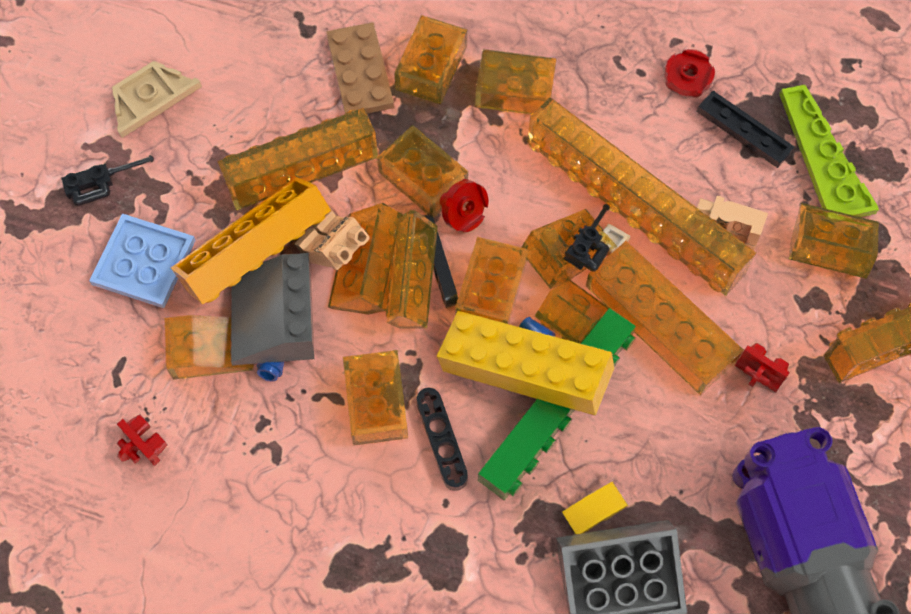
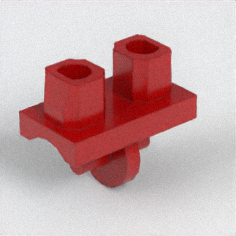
[734,343,790,392]
[117,414,168,466]

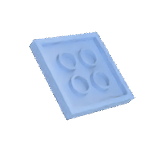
[89,214,196,308]

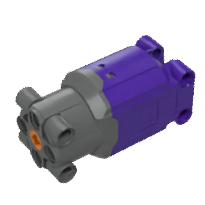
[732,427,899,614]

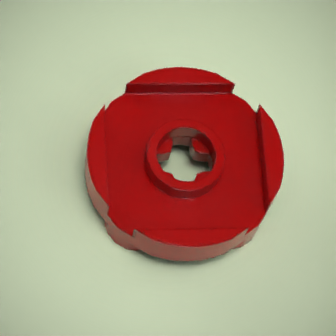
[664,49,715,98]
[440,179,489,232]

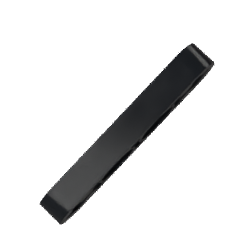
[418,213,459,308]
[417,387,468,491]

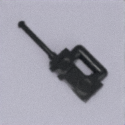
[61,155,154,206]
[563,204,610,272]

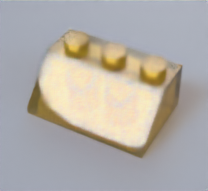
[789,203,879,279]

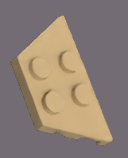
[112,61,202,138]

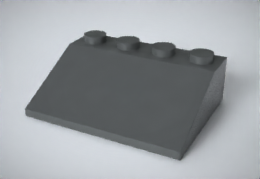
[231,253,315,365]
[556,520,687,614]

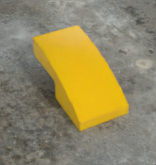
[562,482,629,534]

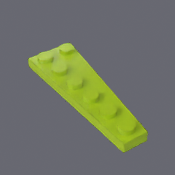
[779,85,879,224]

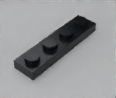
[697,90,795,168]

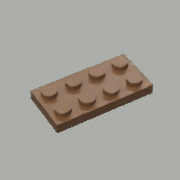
[326,22,394,118]

